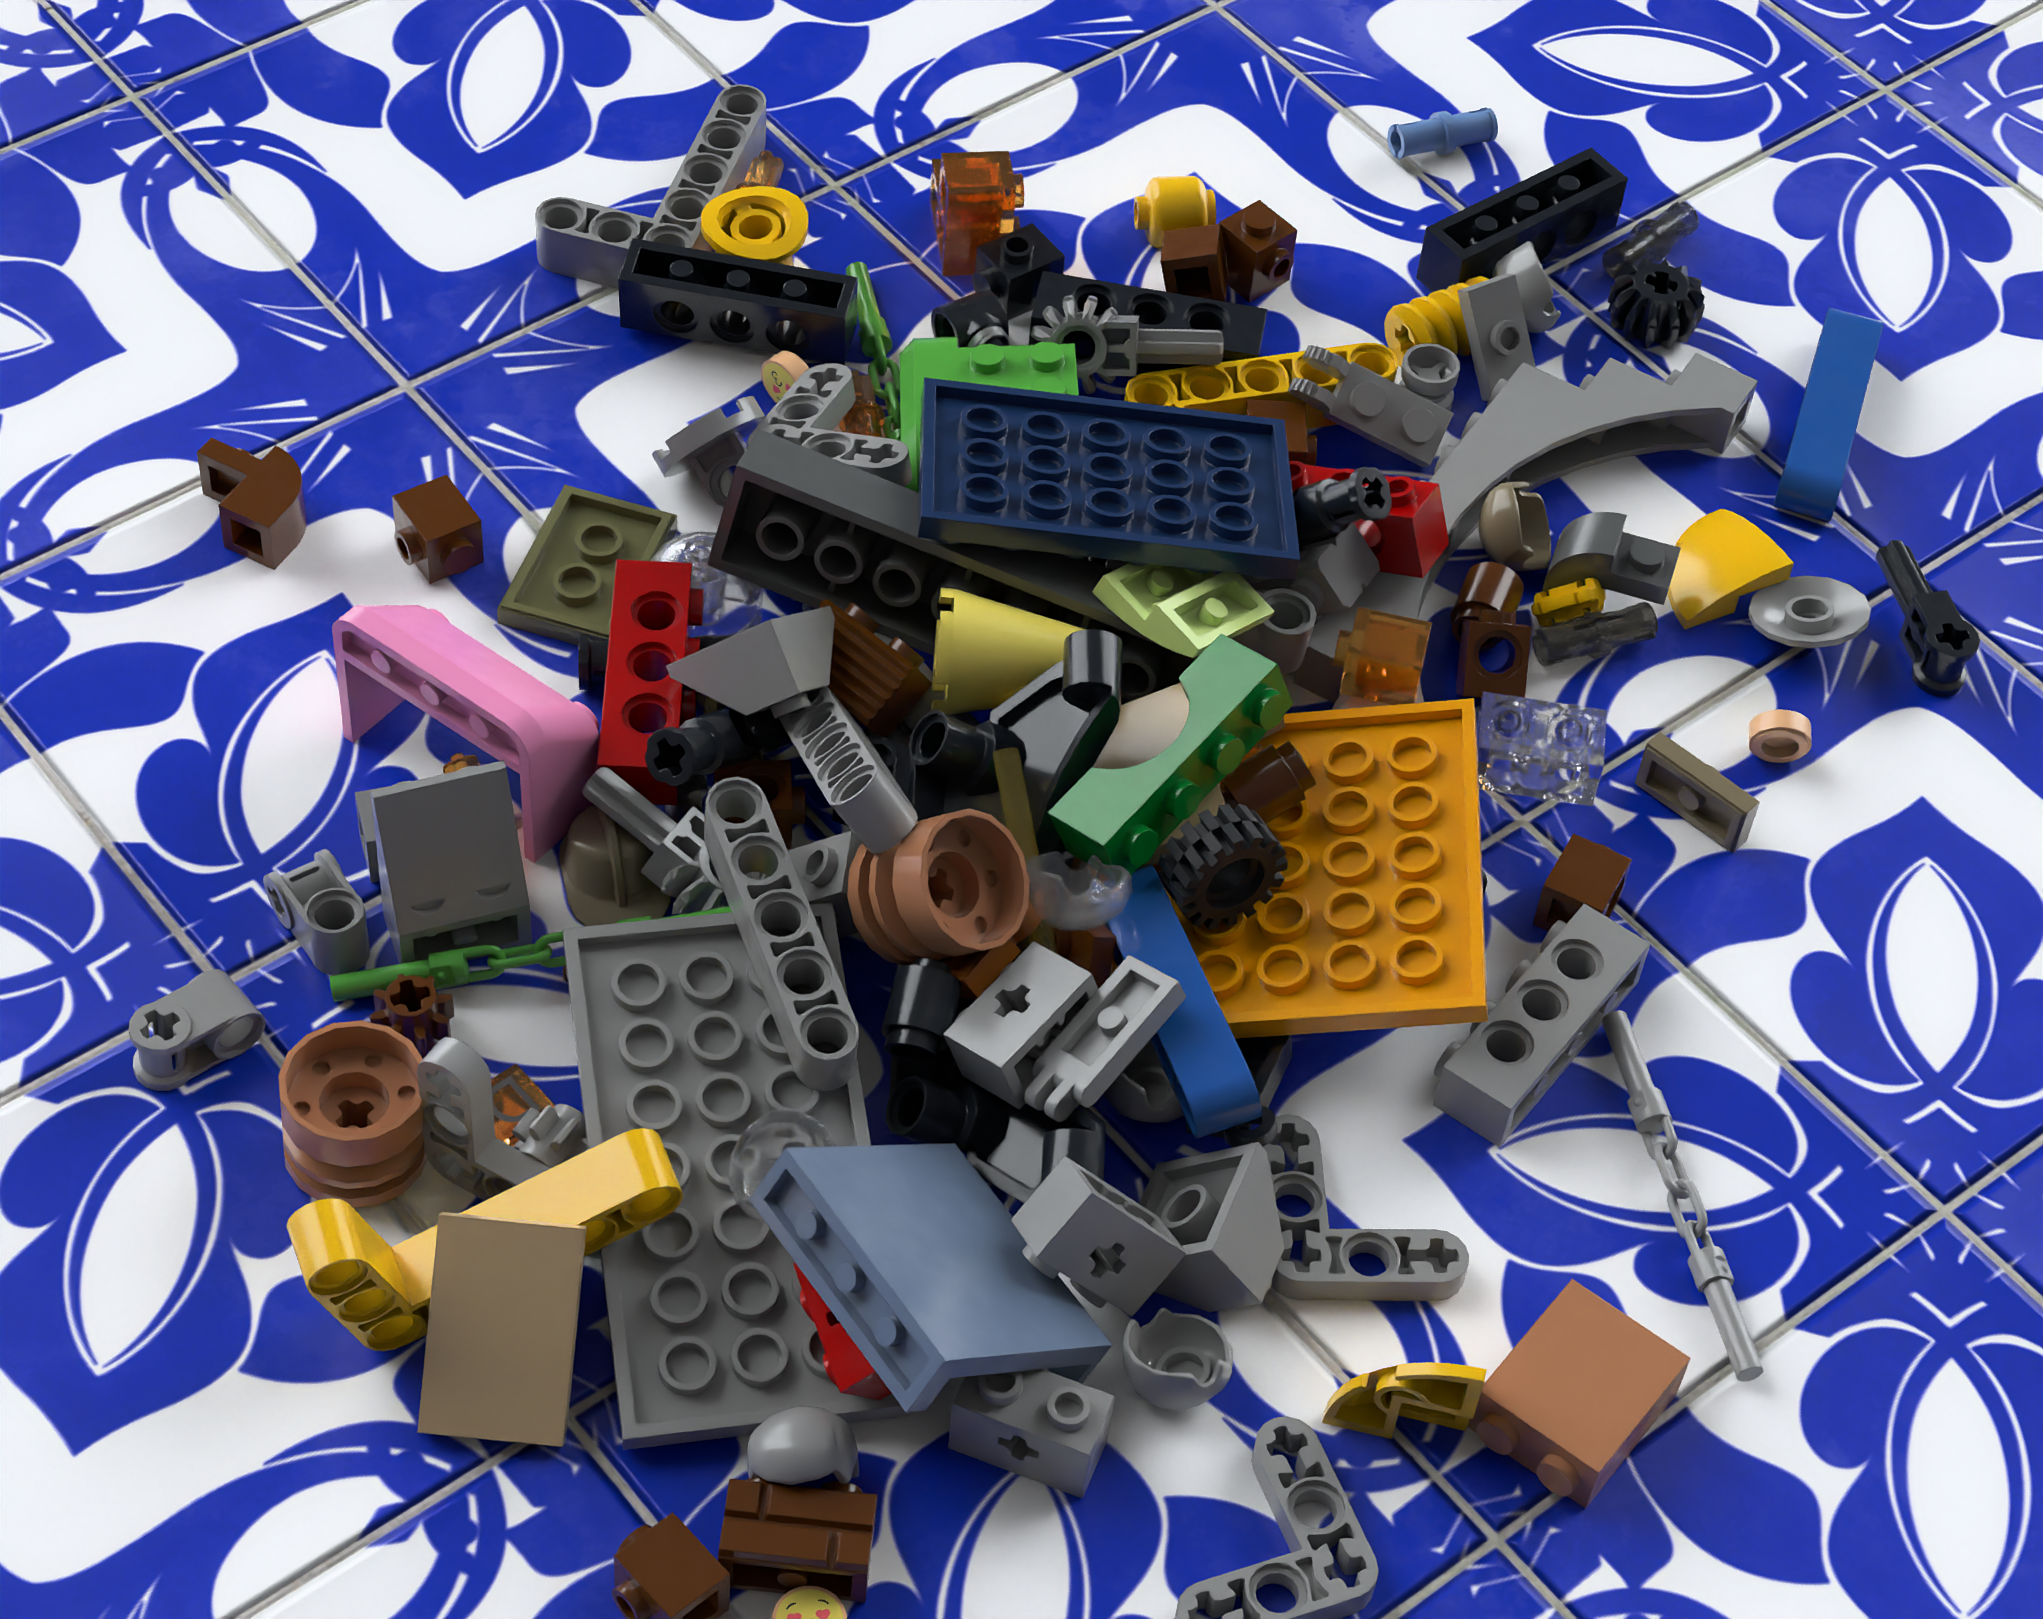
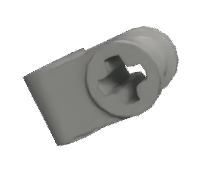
[263,849,370,975]
[129,969,266,1091]

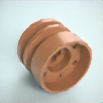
[847,808,1030,965]
[278,1020,427,1208]

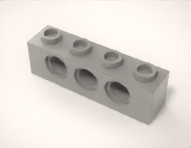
[1433,904,1651,1147]

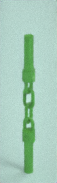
[846,262,901,441]
[330,906,732,1002]

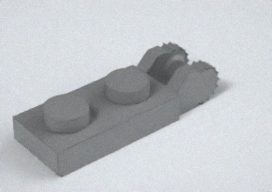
[1288,345,1454,467]

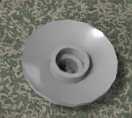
[1748,576,1871,648]

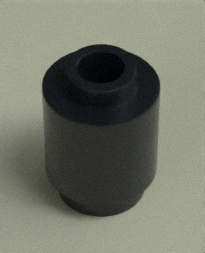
[881,958,962,1065]

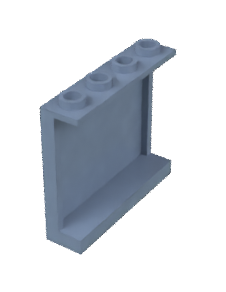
[749,1143,1113,1412]

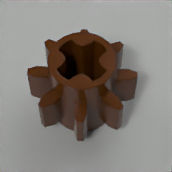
[370,974,455,1058]

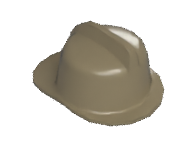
[559,805,671,926]

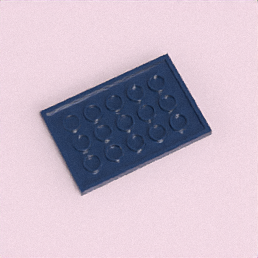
[918,377,1300,580]

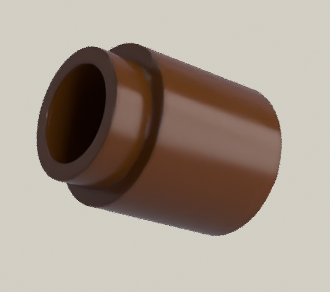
[1450,562,1524,651]
[1220,741,1316,824]

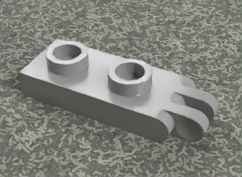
[1024,955,1186,1122]

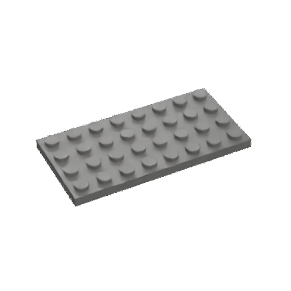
[563,903,911,1450]

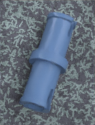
[1387,107,1498,159]

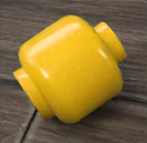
[1134,176,1216,249]

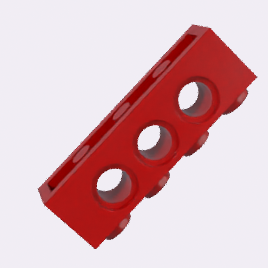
[1289,461,1449,578]
[597,559,704,805]

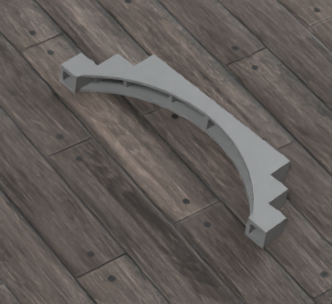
[1294,353,1758,710]

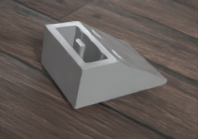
[371,760,532,964]

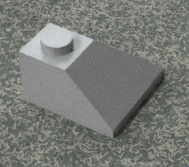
[666,606,835,719]
[1139,1142,1284,1312]

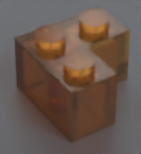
[929,151,1024,276]

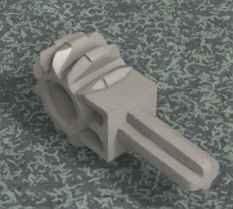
[1031,295,1224,394]
[582,767,762,915]

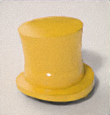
[700,186,808,266]

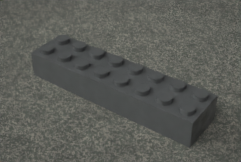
[707,429,1199,705]

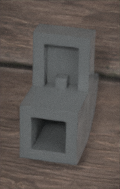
[1542,512,1681,621]

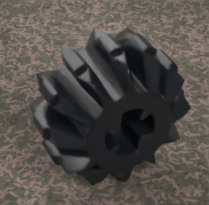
[1607,257,1705,350]

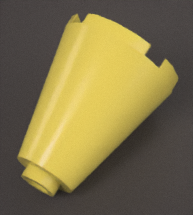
[931,588,1086,715]

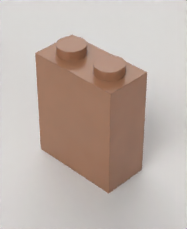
[1467,1279,1691,1509]

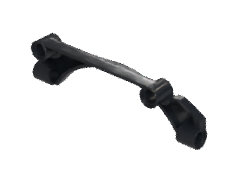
[886,629,1123,1203]

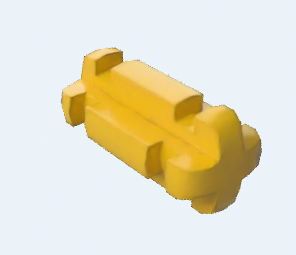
[1531,578,1607,627]

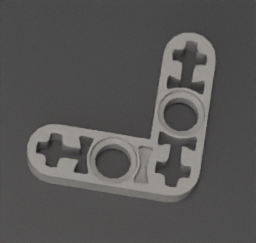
[747,363,912,487]
[417,1037,550,1201]
[1263,1114,1469,1301]
[1174,1416,1379,1619]

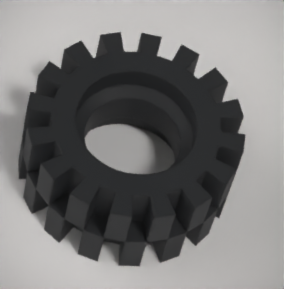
[1158,804,1288,929]

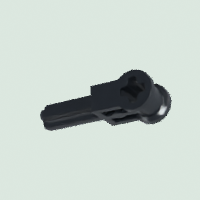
[1876,540,1980,697]

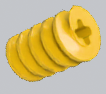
[1384,276,1489,368]

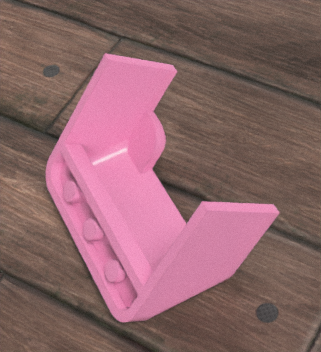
[332,605,600,864]

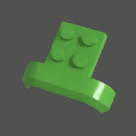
[899,337,1079,493]

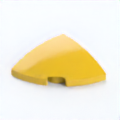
[1667,508,1794,629]
[1322,1362,1487,1439]

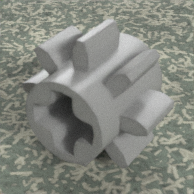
[511,1104,588,1168]

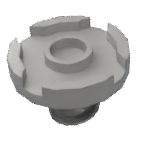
[651,396,765,508]

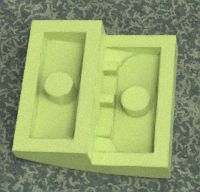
[1092,564,1275,658]

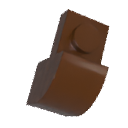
[197,437,307,570]

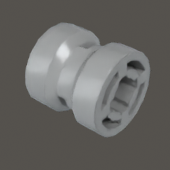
[1398,343,1460,412]

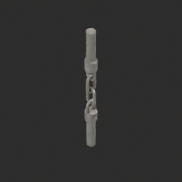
[1602,1010,1764,1382]

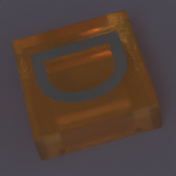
[491,1064,555,1147]

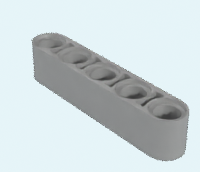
[779,686,918,854]
[704,777,859,1091]

